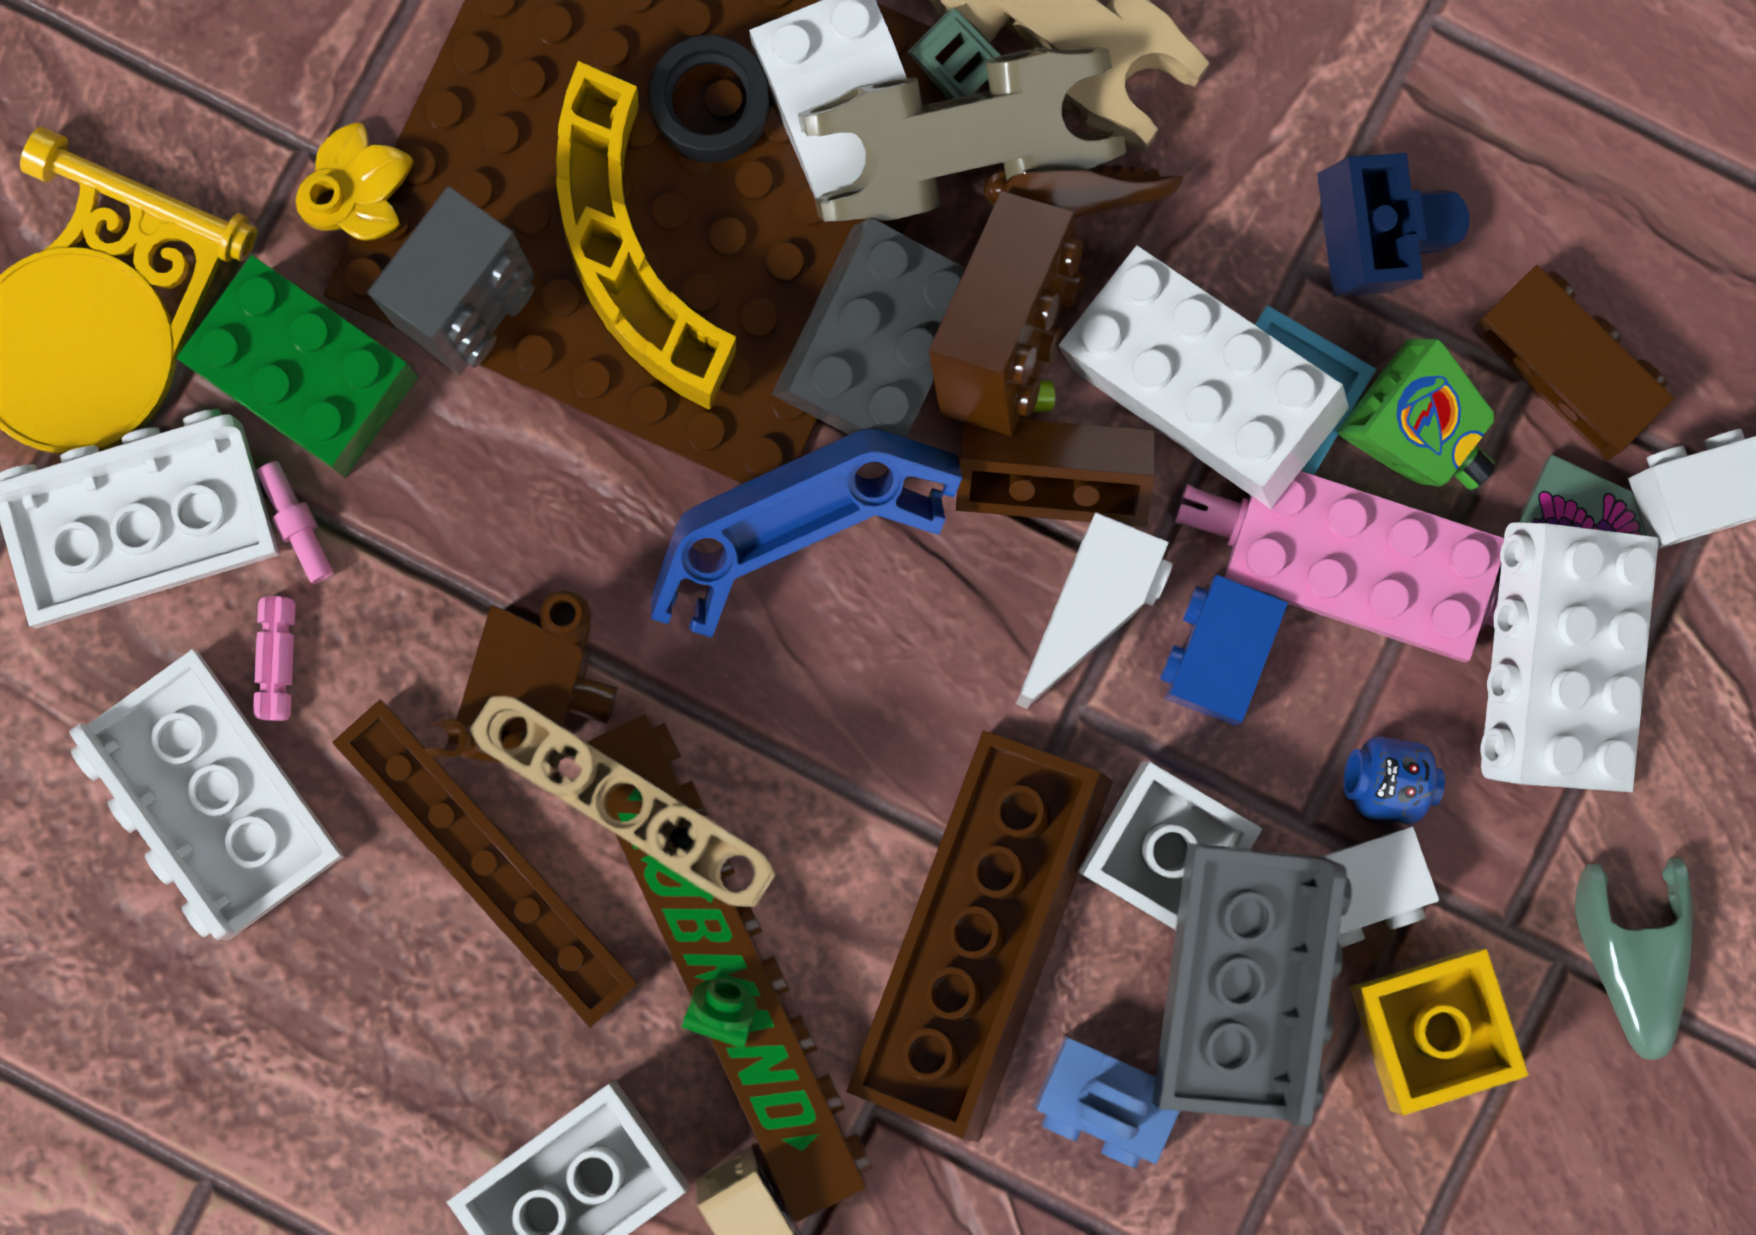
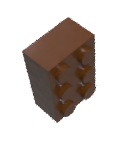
[929,191,1086,437]

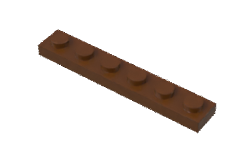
[332,699,640,1028]

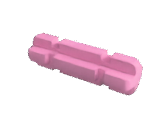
[253,596,295,721]

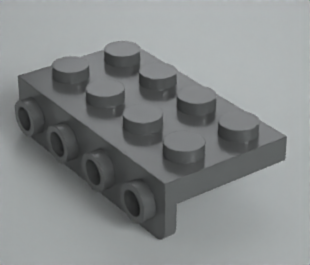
[1152,843,1352,1128]

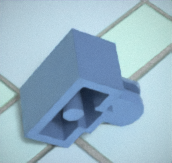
[1033,1036,1180,1169]

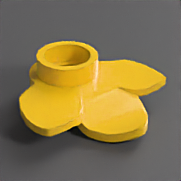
[295,123,414,240]

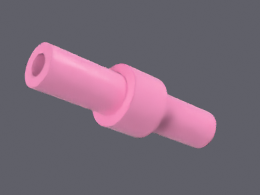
[256,461,334,584]

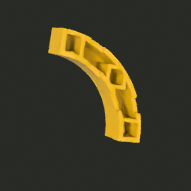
[556,61,736,410]

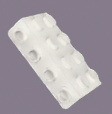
[0,409,280,629]
[1480,522,1659,792]
[69,649,345,940]

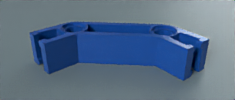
[651,428,962,638]

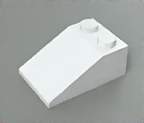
[749,0,907,222]
[1016,513,1173,709]

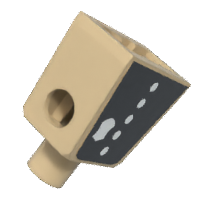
[696,1146,802,1235]

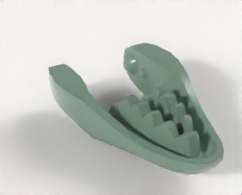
[1575,857,1694,1060]

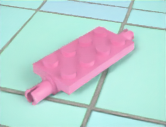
[1174,471,1504,663]

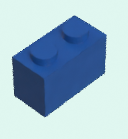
[1159,574,1288,727]

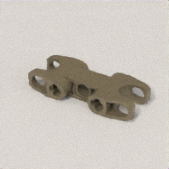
[798,47,1126,221]

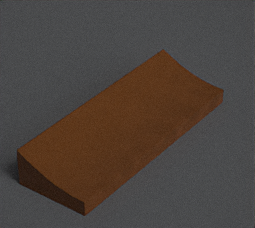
[846,730,1113,1142]

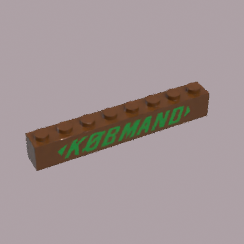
[585,714,873,1223]

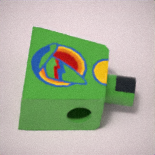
[1336,339,1495,490]

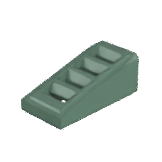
[907,8,1001,100]

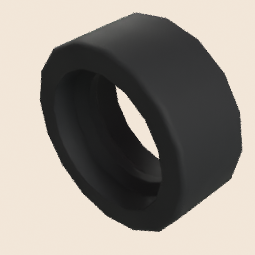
[648,35,770,163]

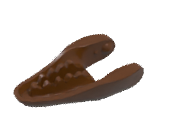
[983,165,1183,218]

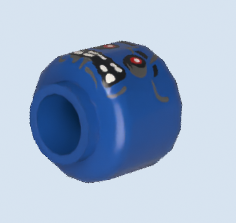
[1343,736,1445,825]

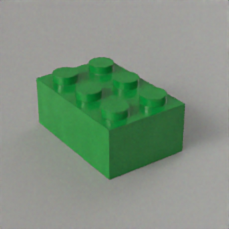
[176,254,419,478]

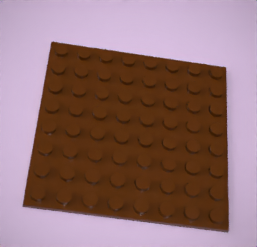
[323,0,980,484]

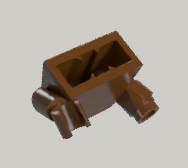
[424,590,618,764]

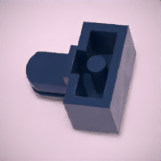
[1317,153,1470,297]

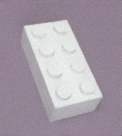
[1058,245,1349,509]

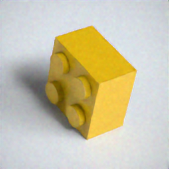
[1350,949,1529,1116]

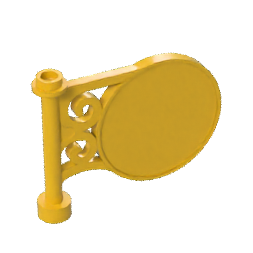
[0,126,257,455]

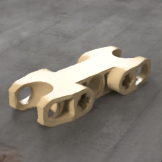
[928,0,1209,152]
[471,697,775,907]

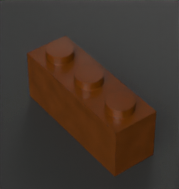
[1471,264,1675,462]
[955,419,1155,527]

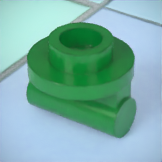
[681,978,757,1049]

